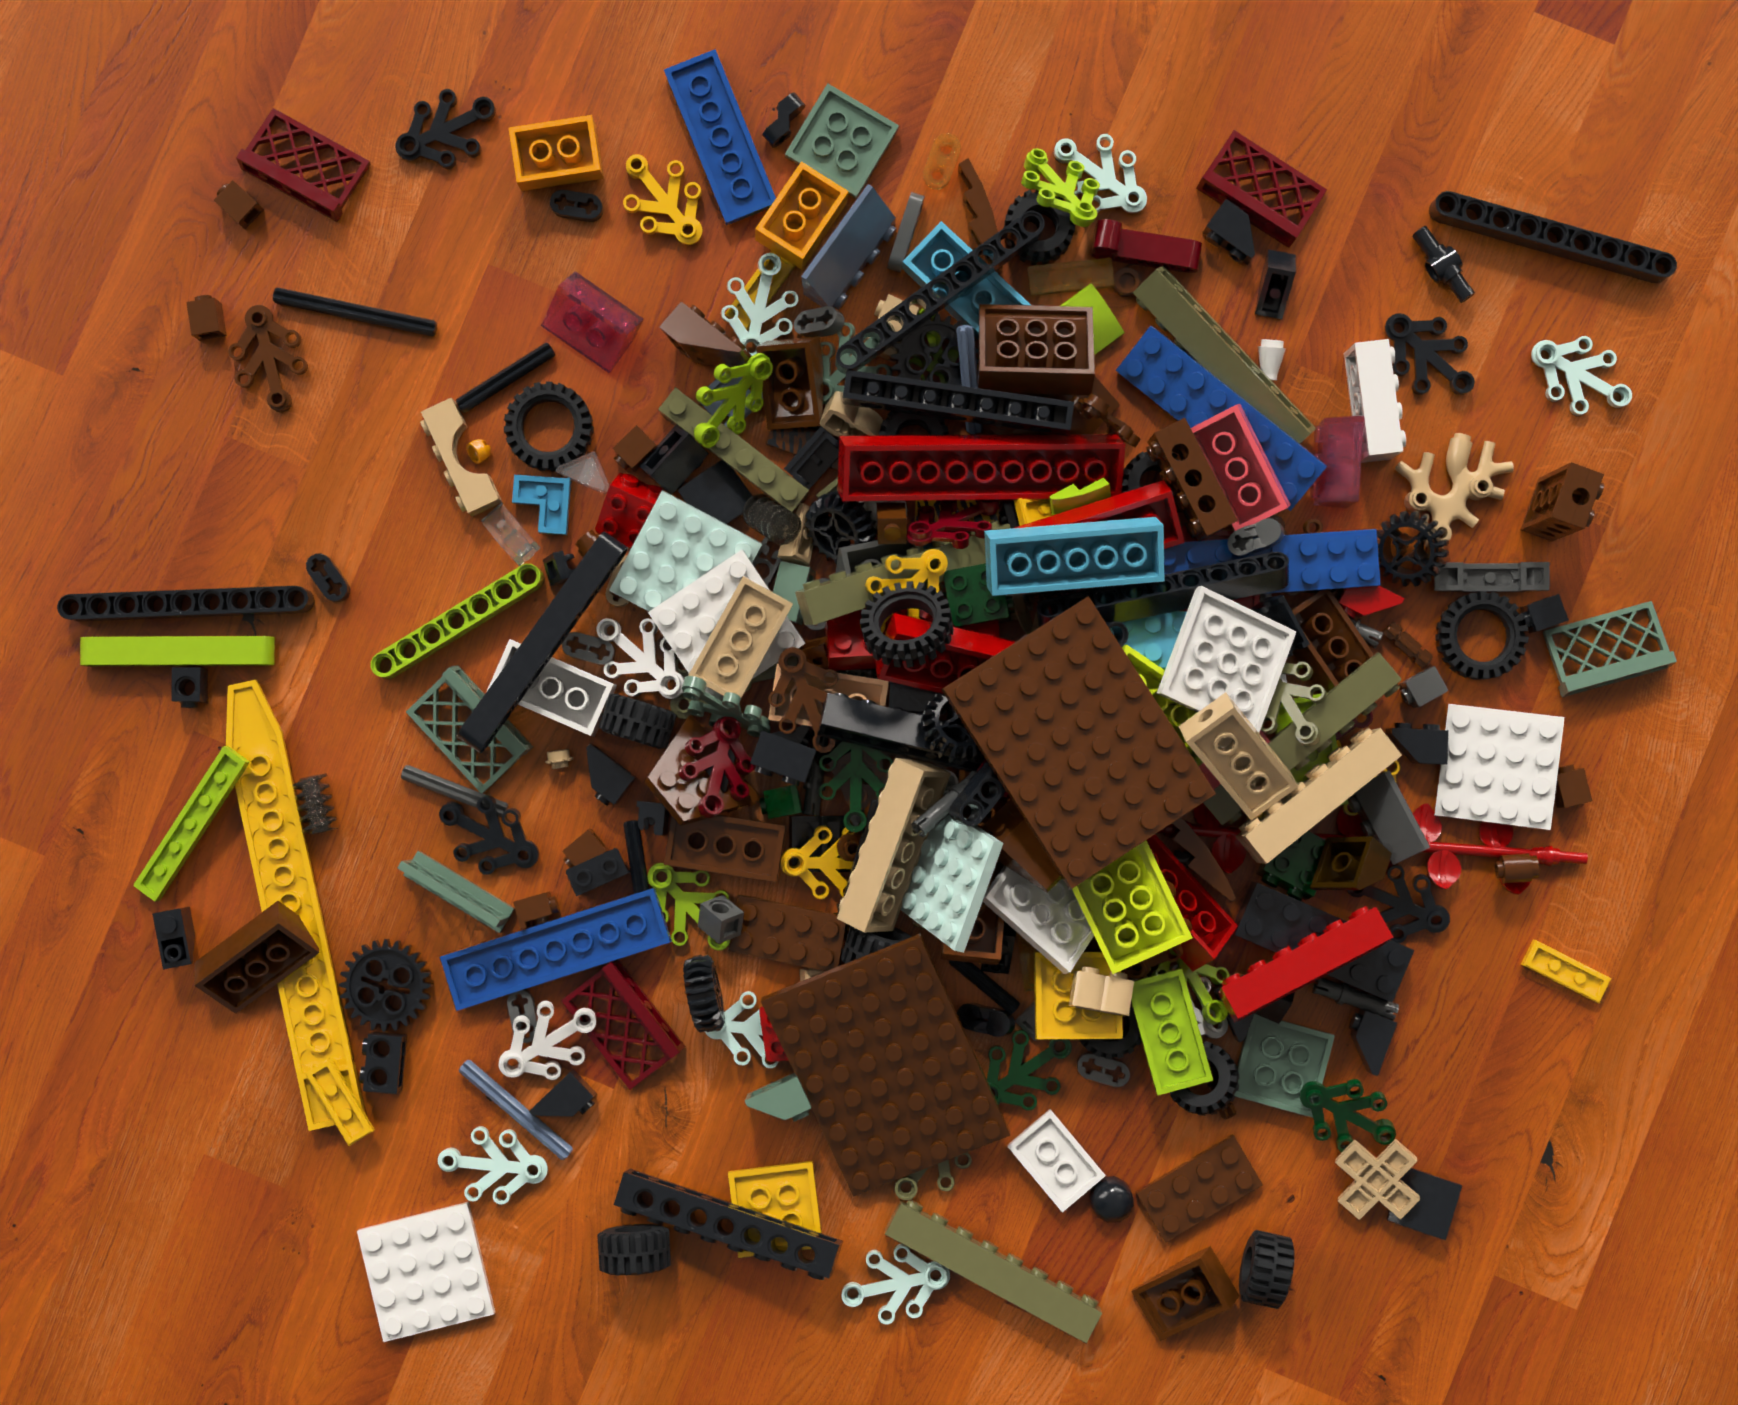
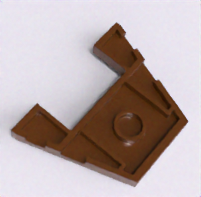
[644,715,761,826]

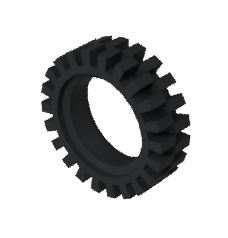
[504,381,594,471]
[860,581,954,668]
[1435,591,1529,680]

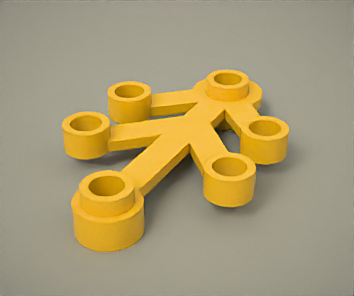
[623,154,702,245]
[860,549,948,633]
[780,825,853,899]

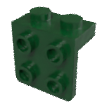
[944,563,1015,627]
[1256,831,1326,901]

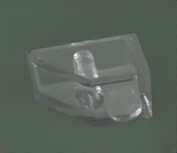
[481,503,541,566]

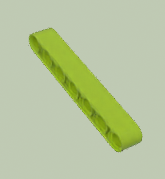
[370,564,544,679]
[80,636,275,666]

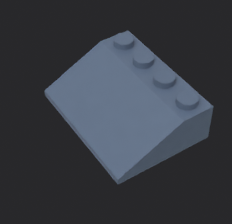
[801,184,897,310]

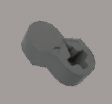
[1227,518,1284,557]

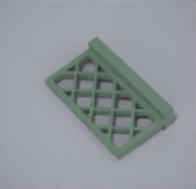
[1543,601,1677,698]
[406,665,533,794]
[397,851,515,933]

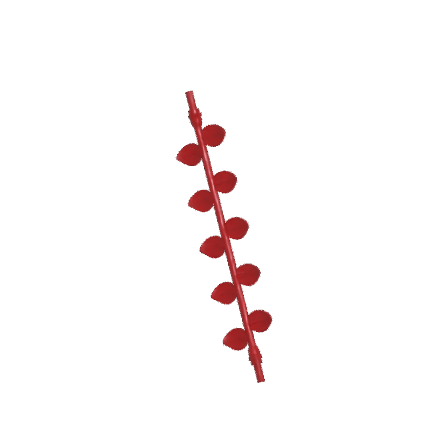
[1158,803,1588,895]

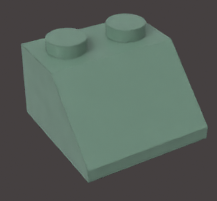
[745,1073,812,1122]

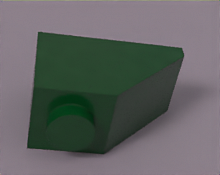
[760,785,803,819]

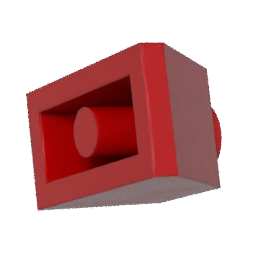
[1337,586,1405,619]

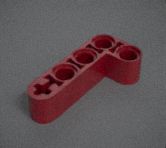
[1090,219,1202,273]

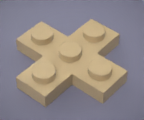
[1335,1139,1420,1220]

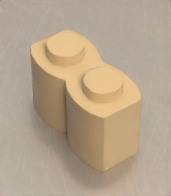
[820,391,883,437]
[1069,967,1134,1016]

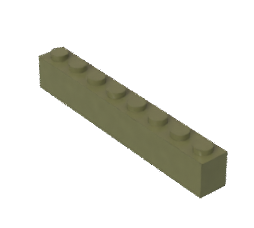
[1133,266,1316,444]
[795,520,1011,625]
[1203,652,1402,825]
[885,1199,1102,1343]

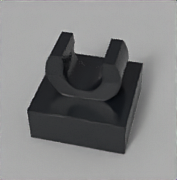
[543,551,575,586]

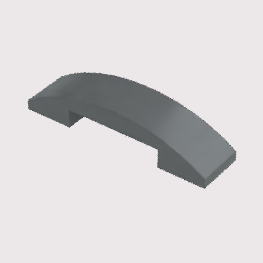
[1434,562,1550,592]

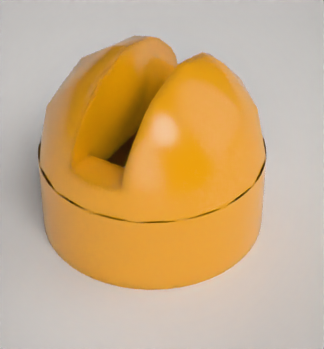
[466,439,491,464]

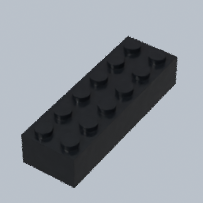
[1233,881,1414,1003]

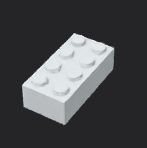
[1344,339,1406,463]
[487,639,617,737]

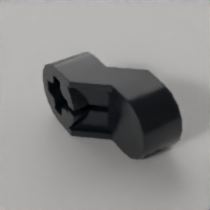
[762,92,806,148]
[957,1003,1015,1037]

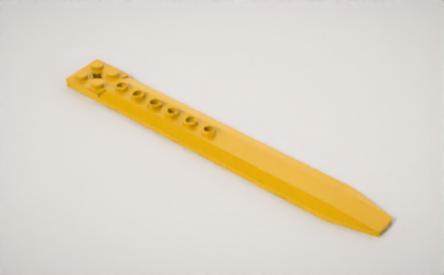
[226,680,366,1131]

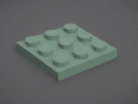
[785,83,899,199]
[1234,1014,1335,1118]

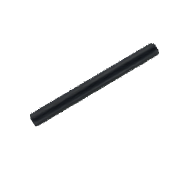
[273,287,437,336]

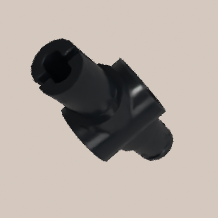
[1412,226,1475,303]

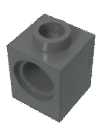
[1400,666,1449,708]
[698,895,744,944]

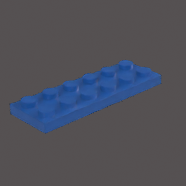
[664,49,776,225]

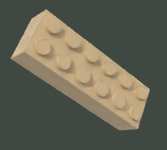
[1236,728,1402,864]
[837,758,951,933]

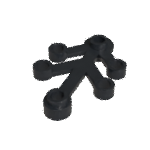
[395,89,496,169]
[1385,313,1475,395]
[439,795,539,875]
[1347,863,1450,943]

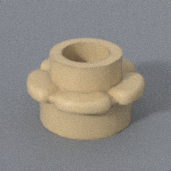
[545,749,573,769]

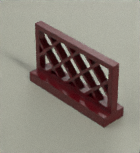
[236,108,371,222]
[1196,130,1327,248]
[561,959,686,1090]

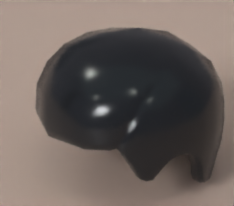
[1089,1176,1134,1223]

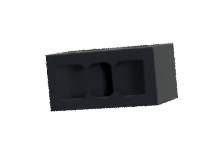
[359,1032,407,1094]

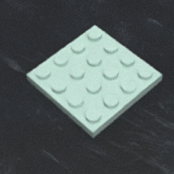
[609,490,762,611]
[901,814,1003,953]

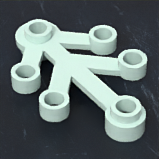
[1054,134,1147,213]
[721,253,799,356]
[1531,336,1632,416]
[705,991,779,1068]
[438,1126,548,1204]
[841,1244,950,1325]

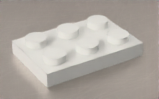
[1007,1109,1106,1212]

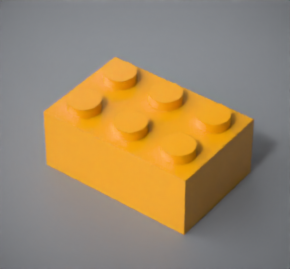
[509,115,604,191]
[755,161,849,270]

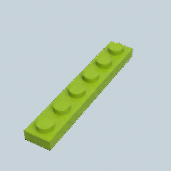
[133,746,250,902]

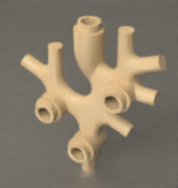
[1394,433,1514,558]

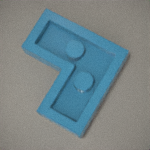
[512,475,571,535]

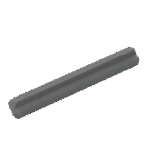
[401,765,508,817]

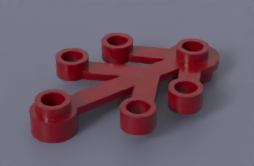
[906,499,1000,549]
[679,716,755,818]

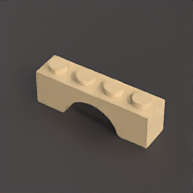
[420,398,503,517]

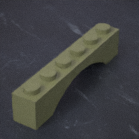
[658,387,810,516]

